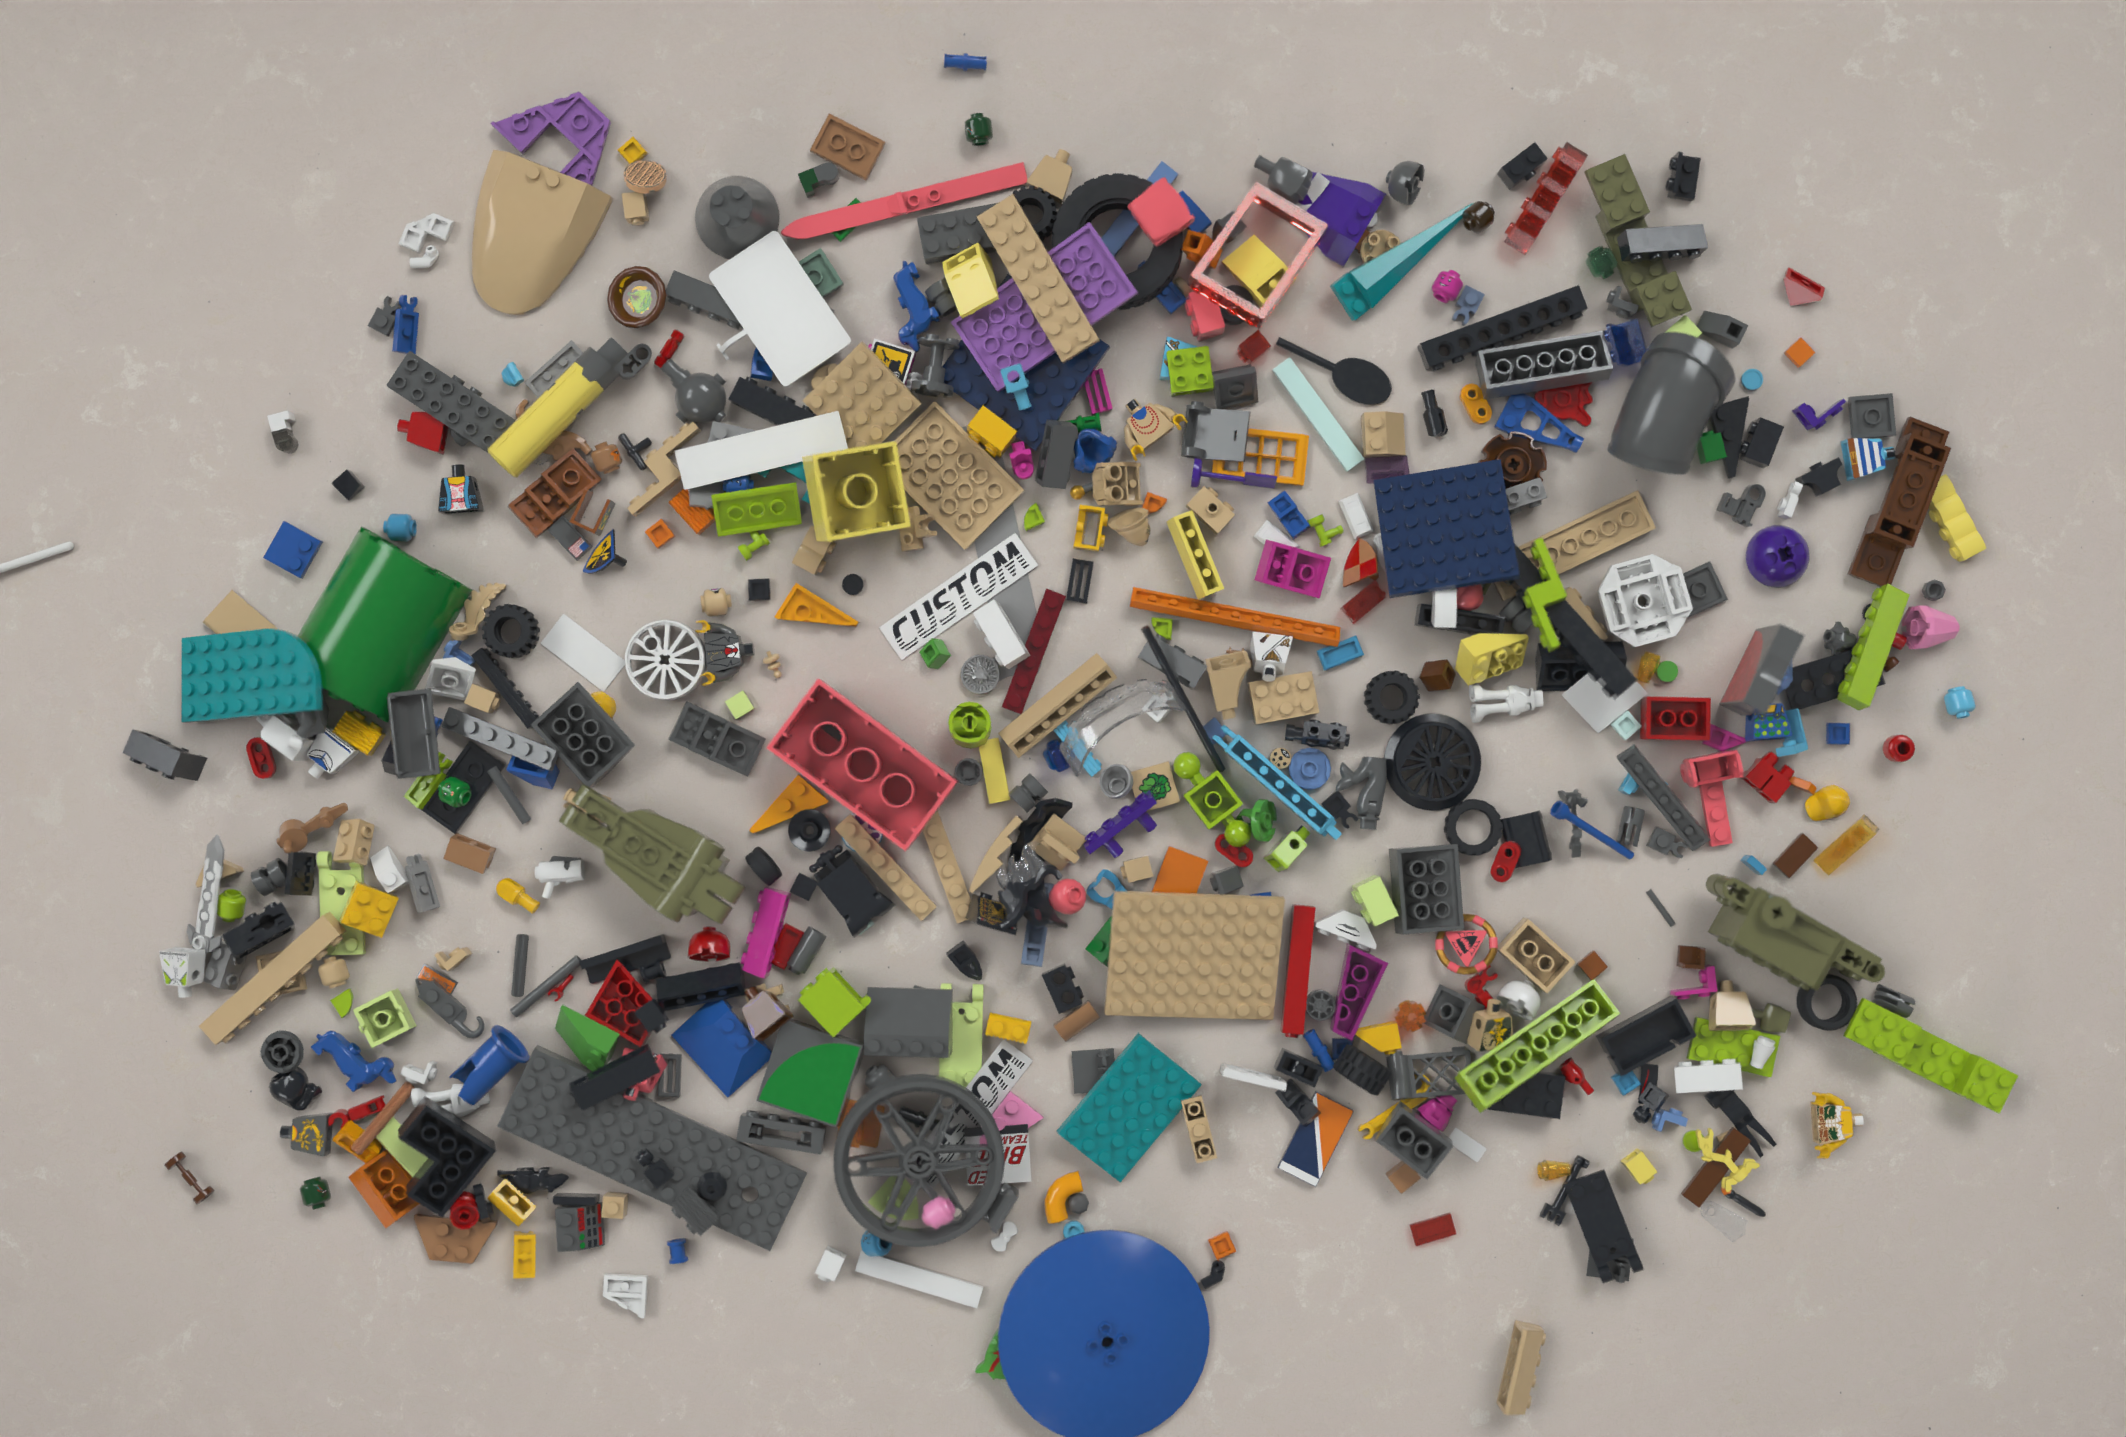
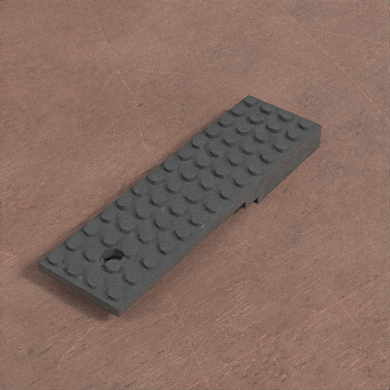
[497,1045,807,1251]

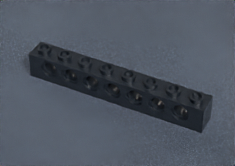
[1417,285,1588,371]

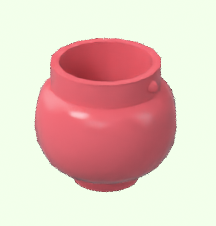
[1456,585,1484,611]
[1049,879,1086,915]

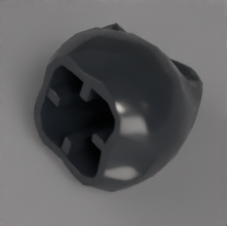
[269,1067,322,1111]

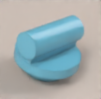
[501,362,524,387]

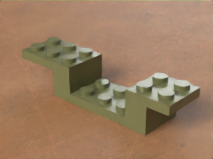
[1584,154,1692,327]

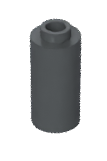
[787,926,827,975]

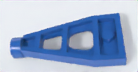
[1494,393,1584,453]

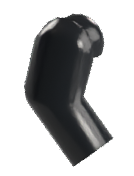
[1201,1260,1225,1289]

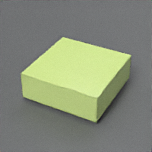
[725,691,755,720]

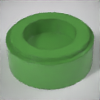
[1655,661,1678,682]

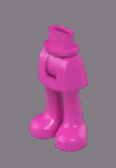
[1417,1090,1458,1132]

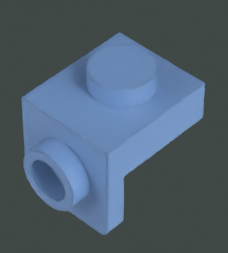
[442,640,476,667]
[1651,1108,1688,1132]

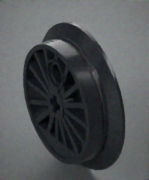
[1384,713,1481,811]

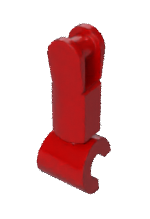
[328,1095,385,1128]

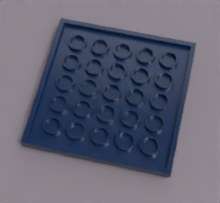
[942,274,1111,451]
[1373,459,1520,598]

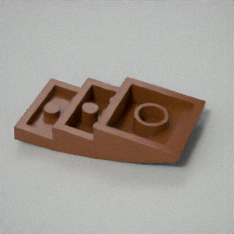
[508,448,602,538]

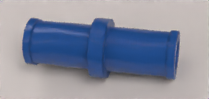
[944,53,987,71]
[1303,1029,1334,1072]

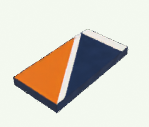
[1277,1091,1354,1187]

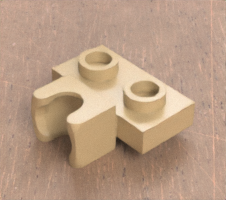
[899,506,937,551]

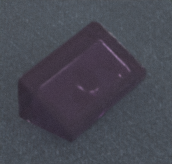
[1365,455,1409,484]

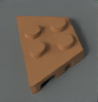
[414,1214,498,1264]

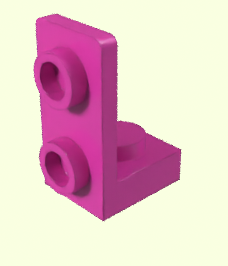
[1670,964,1718,999]

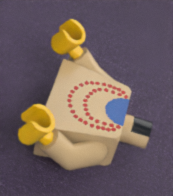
[1124,399,1188,461]

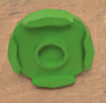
[1236,799,1277,841]

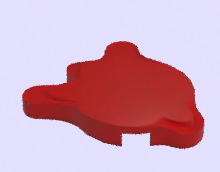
[1534,382,1593,427]

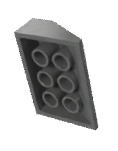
[531,682,635,788]
[1389,844,1464,935]
[864,987,953,1058]

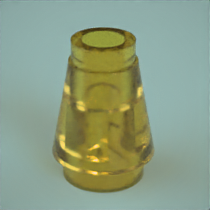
[1637,651,1661,684]
[1537,1160,1571,1181]

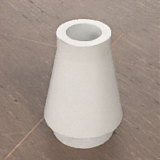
[1750,1035,1775,1069]

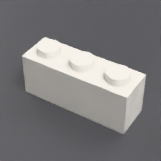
[973,600,1031,669]
[1674,1059,1743,1093]

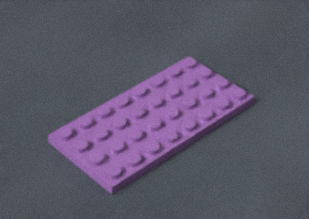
[951,222,1138,392]

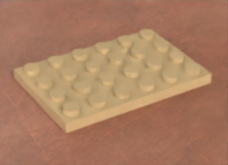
[895,401,1025,550]

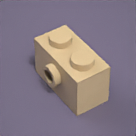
[1186,486,1235,535]

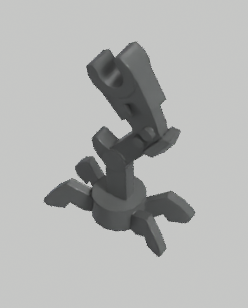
[1558,789,1588,858]

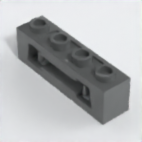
[736,1110,827,1154]

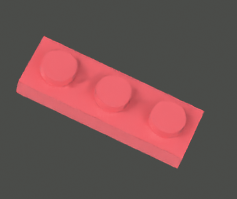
[1699,781,1733,847]

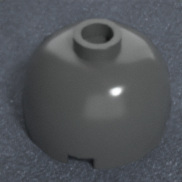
[1386,161,1425,205]

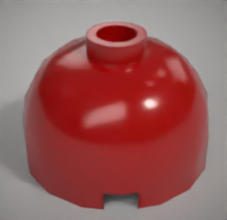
[688,927,731,962]

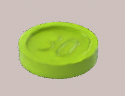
[1682,1130,1704,1152]

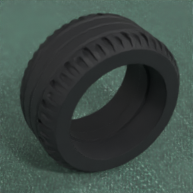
[1796,974,1857,1031]

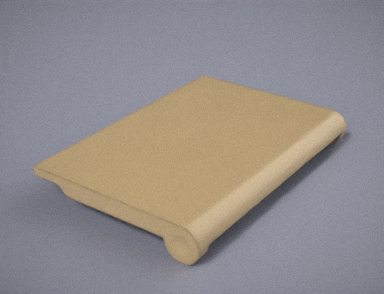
[203,590,279,634]

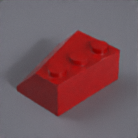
[585,959,653,1047]

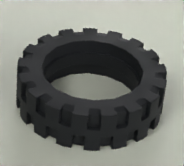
[1444,799,1503,856]

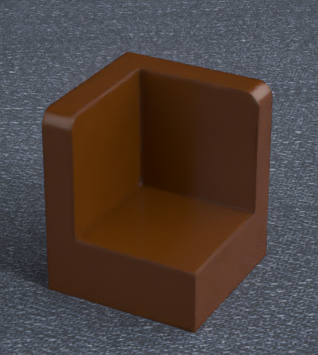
[1419,659,1456,692]
[1677,945,1706,970]

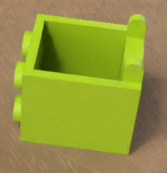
[798,967,871,1037]

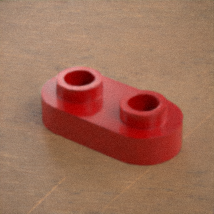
[246,737,276,779]
[1215,833,1253,867]
[1491,841,1521,882]

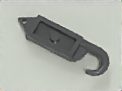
[415,978,485,1038]

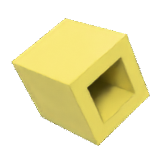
[1620,1148,1657,1185]

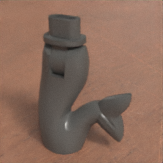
[1336,757,1387,830]

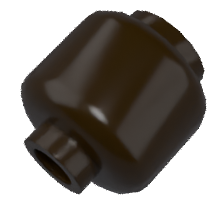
[1463,201,1495,233]

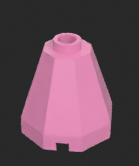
[1902,606,1960,649]

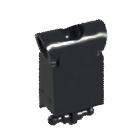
[809,845,896,938]

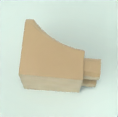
[1205,651,1251,720]

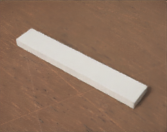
[855,1250,983,1308]

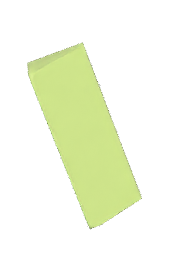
[375,1117,428,1177]

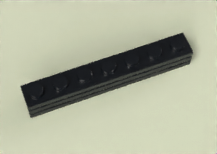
[471,647,539,729]

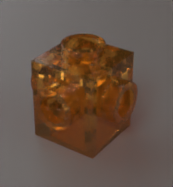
[1394,1000,1427,1032]

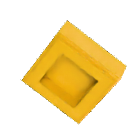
[618,137,648,164]

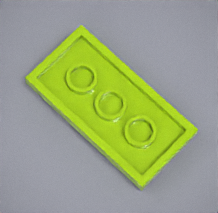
[711,482,802,537]
[1686,1017,1780,1077]

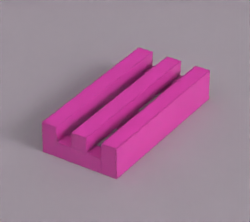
[1084,368,1113,415]

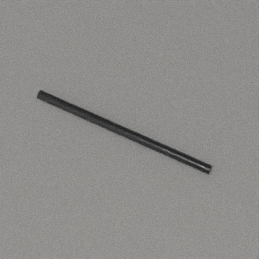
[1141,625,1226,772]

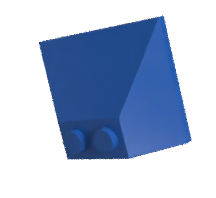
[671,999,772,1098]

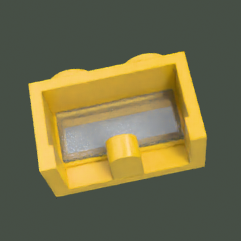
[1074,504,1108,552]

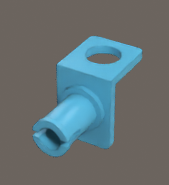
[1001,364,1032,410]

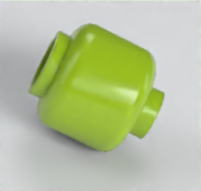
[217,889,246,922]

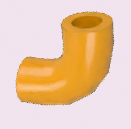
[1044,1171,1083,1223]

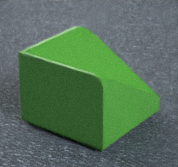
[920,638,951,669]

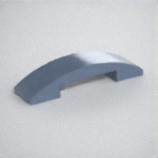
[1021,883,1054,967]

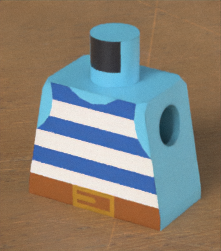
[1841,438,1895,481]

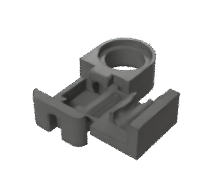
[1716,484,1766,527]

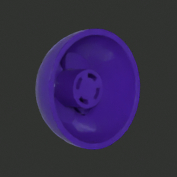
[1746,525,1810,588]

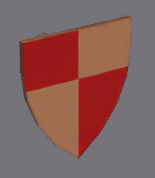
[1343,538,1379,588]

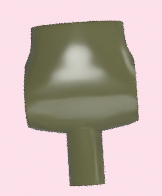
[1751,1003,1791,1033]

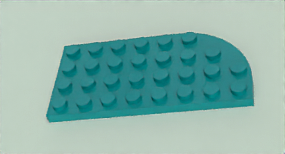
[182,629,322,723]

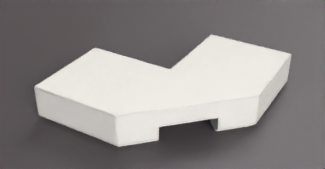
[399,213,455,253]

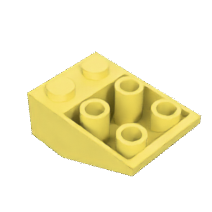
[1222,235,1297,310]
[942,242,999,319]
[1455,633,1529,686]

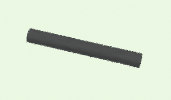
[510,955,581,1017]

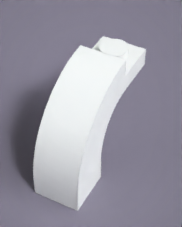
[1431,588,1457,628]

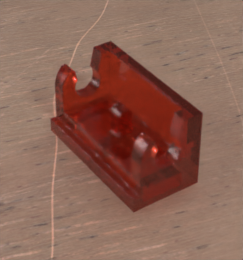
[1340,580,1386,624]

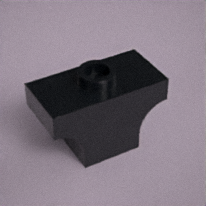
[1795,457,1843,496]

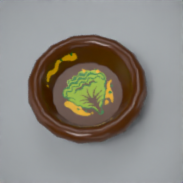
[607,266,667,329]

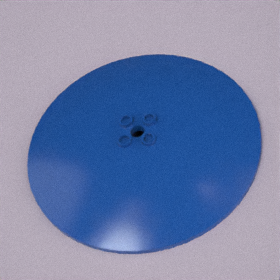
[998,1230,1210,1437]

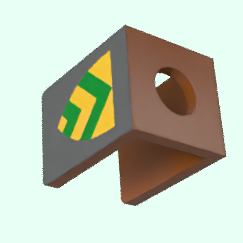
[570,489,616,536]

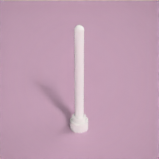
[0,542,74,573]

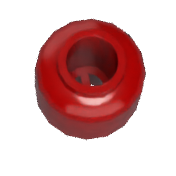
[1883,735,1915,762]

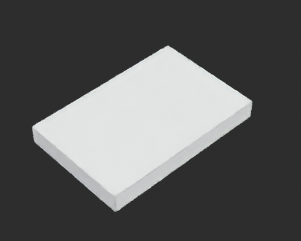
[1220,1063,1287,1091]

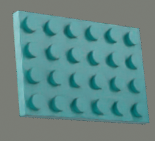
[1056,1033,1202,1182]

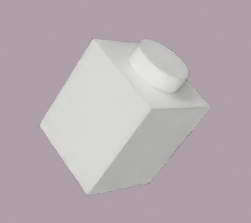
[815,1246,847,1282]

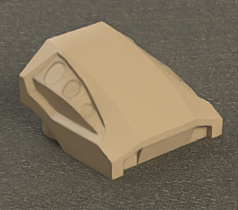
[1092,462,1143,506]

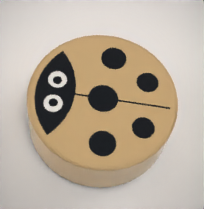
[1269,748,1291,769]

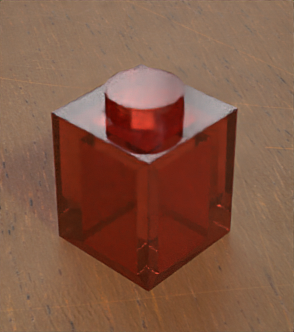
[1237,330,1271,364]

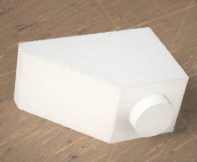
[370,846,409,894]

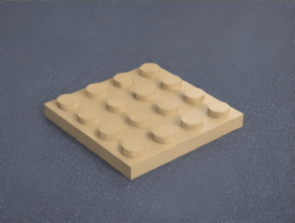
[802,341,922,449]

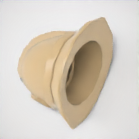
[1108,508,1151,546]

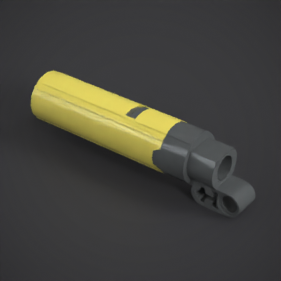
[487,337,652,477]

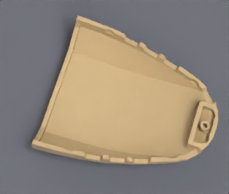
[472,150,613,315]

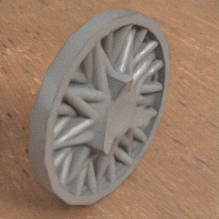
[961,654,1000,694]

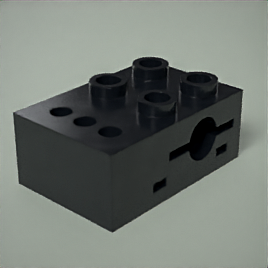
[222,902,295,961]

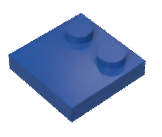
[263,521,323,579]

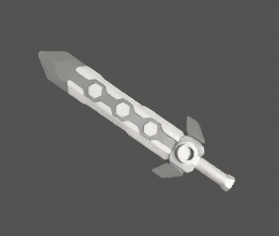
[187,835,225,973]

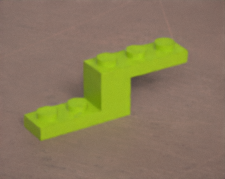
[1523,537,1567,652]

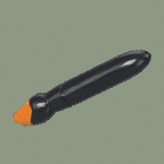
[1721,1187,1766,1217]

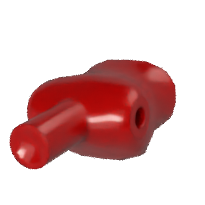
[1559,1057,1594,1095]

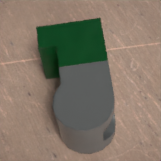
[798,162,839,198]

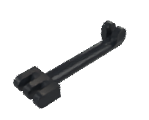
[1540,1155,1590,1226]

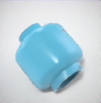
[1944,686,1976,719]

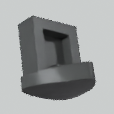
[1212,211,1247,244]

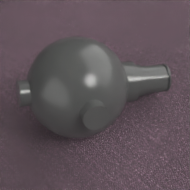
[661,359,726,424]

